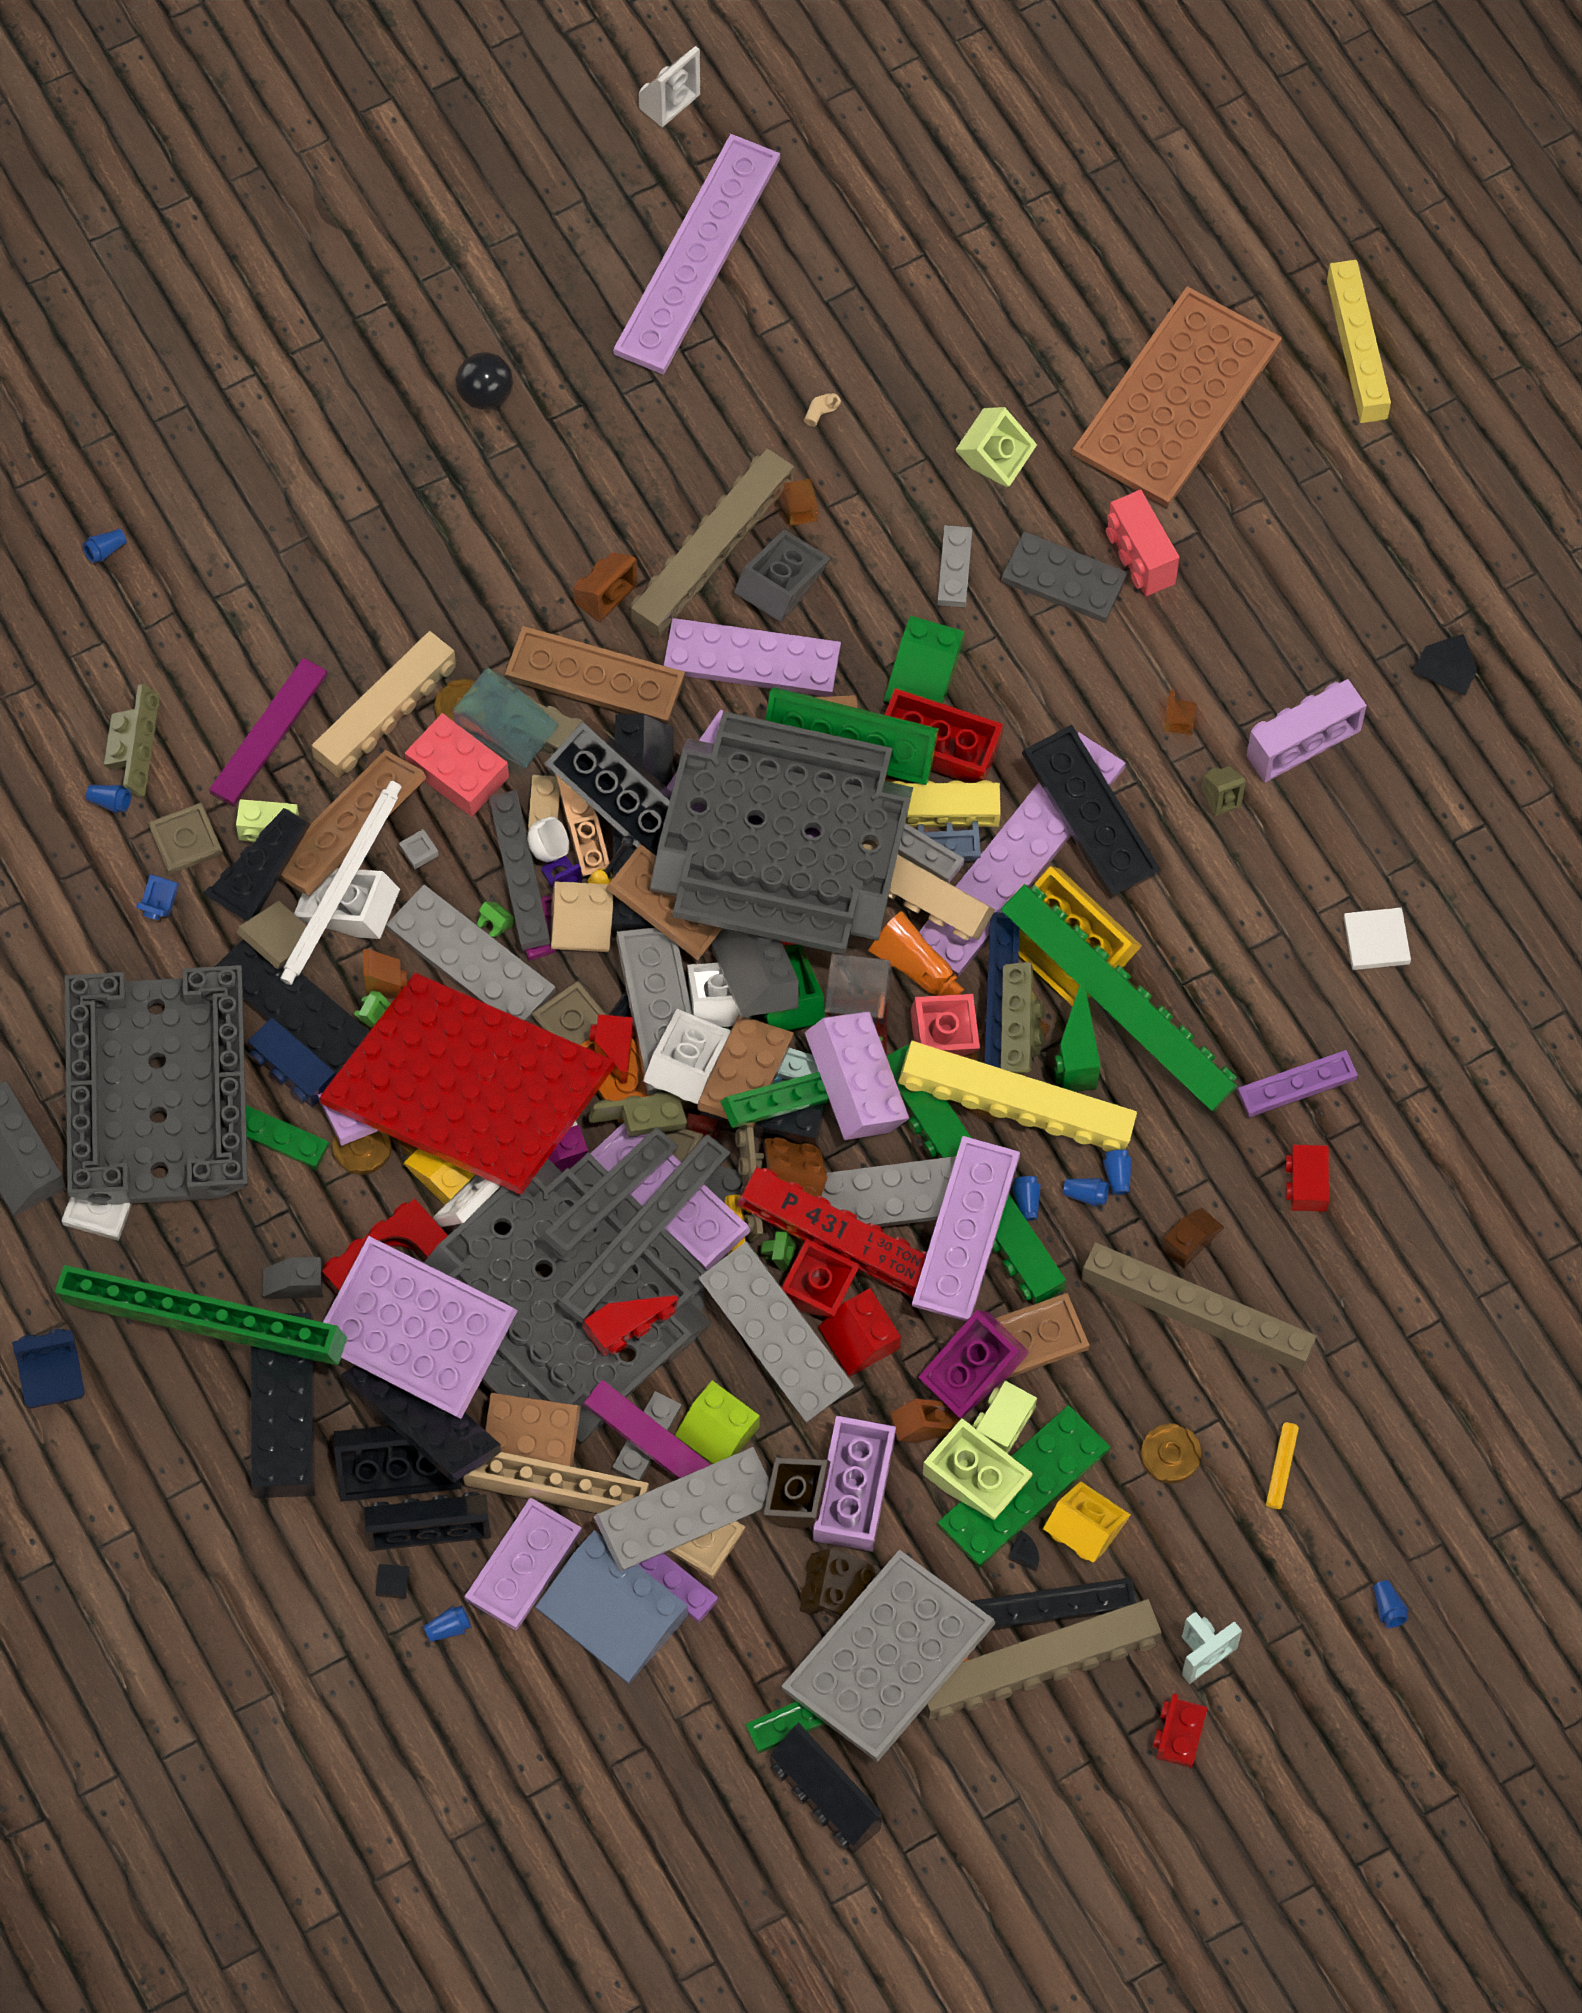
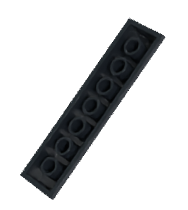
[612,714,673,938]
[545,717,672,856]

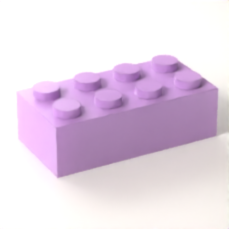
[1246,679,1367,783]
[805,1012,909,1140]
[813,1416,896,1552]

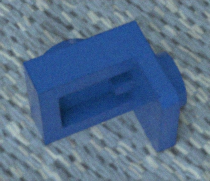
[136,874,180,920]

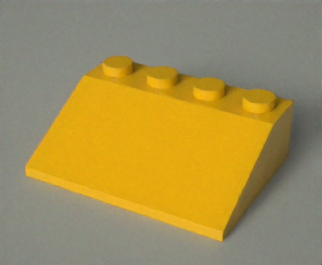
[1018,866,1142,1007]

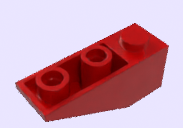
[582,1295,679,1357]

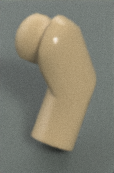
[804,393,841,427]

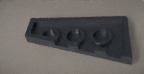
[203,808,311,921]

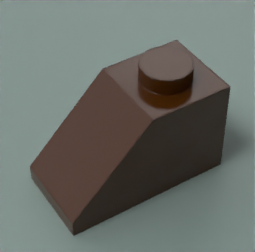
[1162,1208,1224,1269]

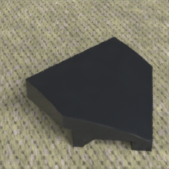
[1413,634,1477,696]

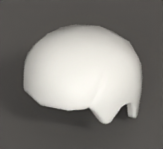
[527,816,569,862]

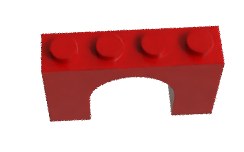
[322,1199,448,1296]

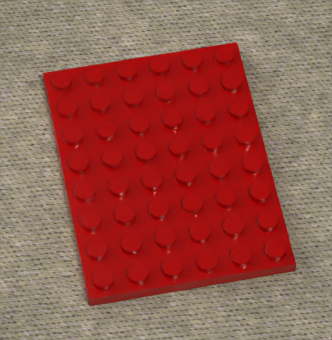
[320,972,615,1195]

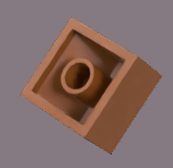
[574,552,638,623]

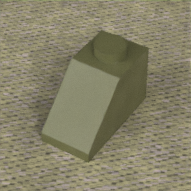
[1201,766,1246,817]

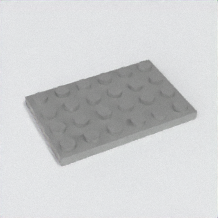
[781,1550,995,1762]

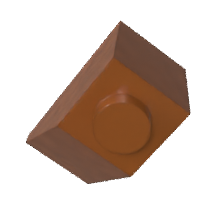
[363,949,407,999]
[890,1399,960,1443]

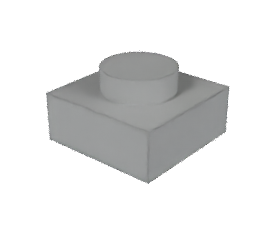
[399,829,439,870]

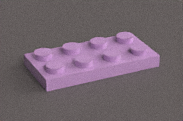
[464,1497,582,1631]

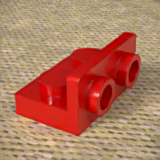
[1153,1693,1208,1768]

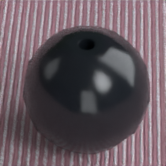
[455,352,513,410]

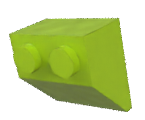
[675,1380,760,1464]

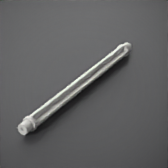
[280,781,402,985]

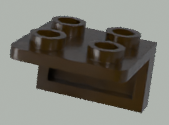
[800,1548,880,1616]

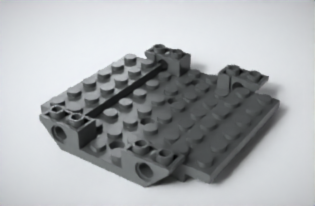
[650,711,913,955]
[424,1152,712,1444]

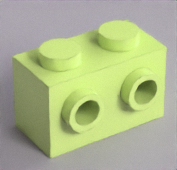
[236,799,299,842]
[973,1381,1037,1454]

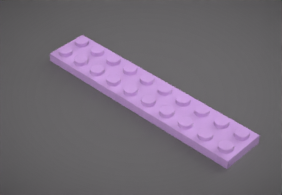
[613,134,780,375]
[919,732,1126,977]

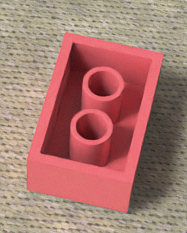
[1106,489,1180,597]
[405,713,509,817]

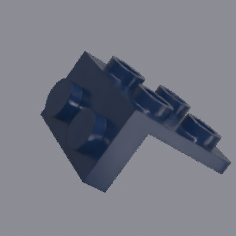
[12,1329,85,1409]

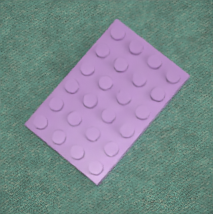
[323,1236,518,1419]

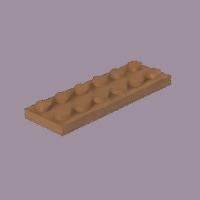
[505,626,685,725]
[279,750,427,896]

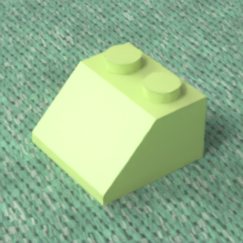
[956,407,1037,487]

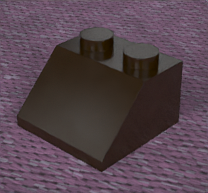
[763,1458,831,1529]

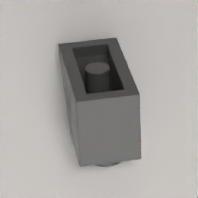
[263,1257,323,1299]

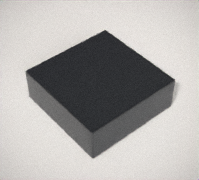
[375,1564,410,1599]

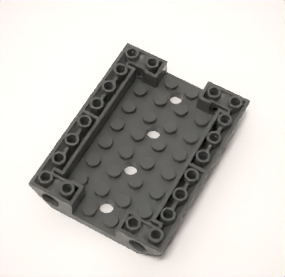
[65,965,248,1205]

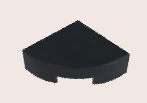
[1008,1530,1039,1571]

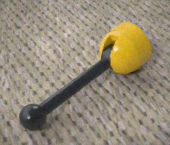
[588,836,633,884]

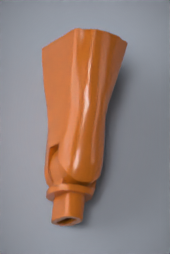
[868,911,965,996]

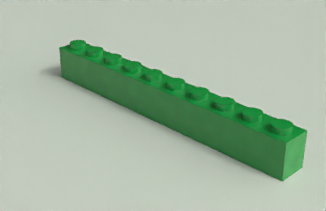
[1000,884,1239,1112]
[886,1044,1066,1305]
[54,1265,348,1365]

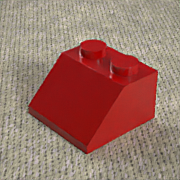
[782,1238,860,1318]
[818,1288,901,1377]

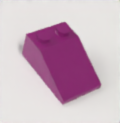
[918,1310,1030,1418]

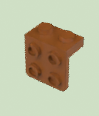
[763,1138,827,1197]

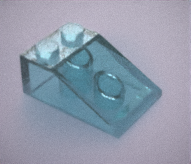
[453,667,558,769]

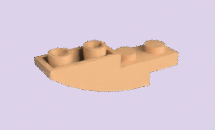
[555,774,609,877]

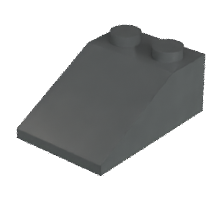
[734,529,831,622]

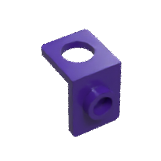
[541,856,582,889]

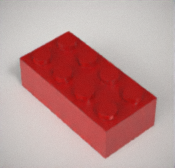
[884,688,1003,783]

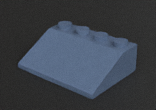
[535,1530,688,1684]

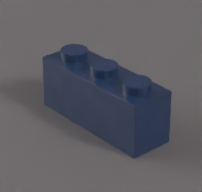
[247,1018,336,1108]

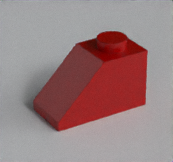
[590,1014,633,1083]

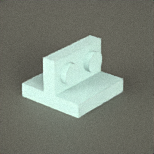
[1182,1612,1242,1684]

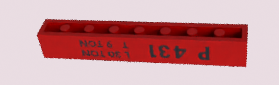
[736,1167,927,1298]

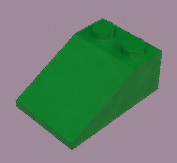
[883,615,964,705]
[761,944,825,1030]
[1053,986,1101,1092]

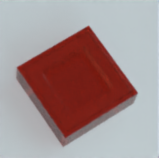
[686,1113,718,1139]

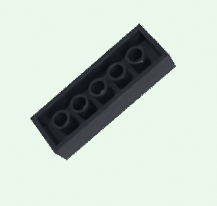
[251,1313,315,1498]

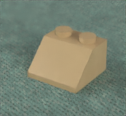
[551,882,613,952]

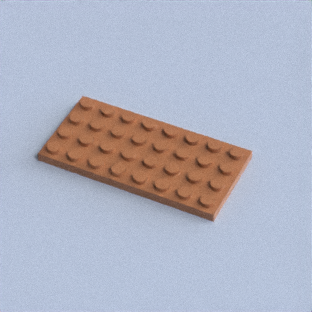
[1072,286,1282,508]

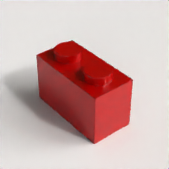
[1285,1145,1329,1212]

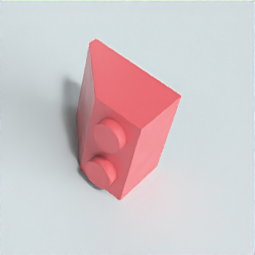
[910,994,980,1057]

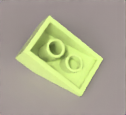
[923,1419,1033,1520]

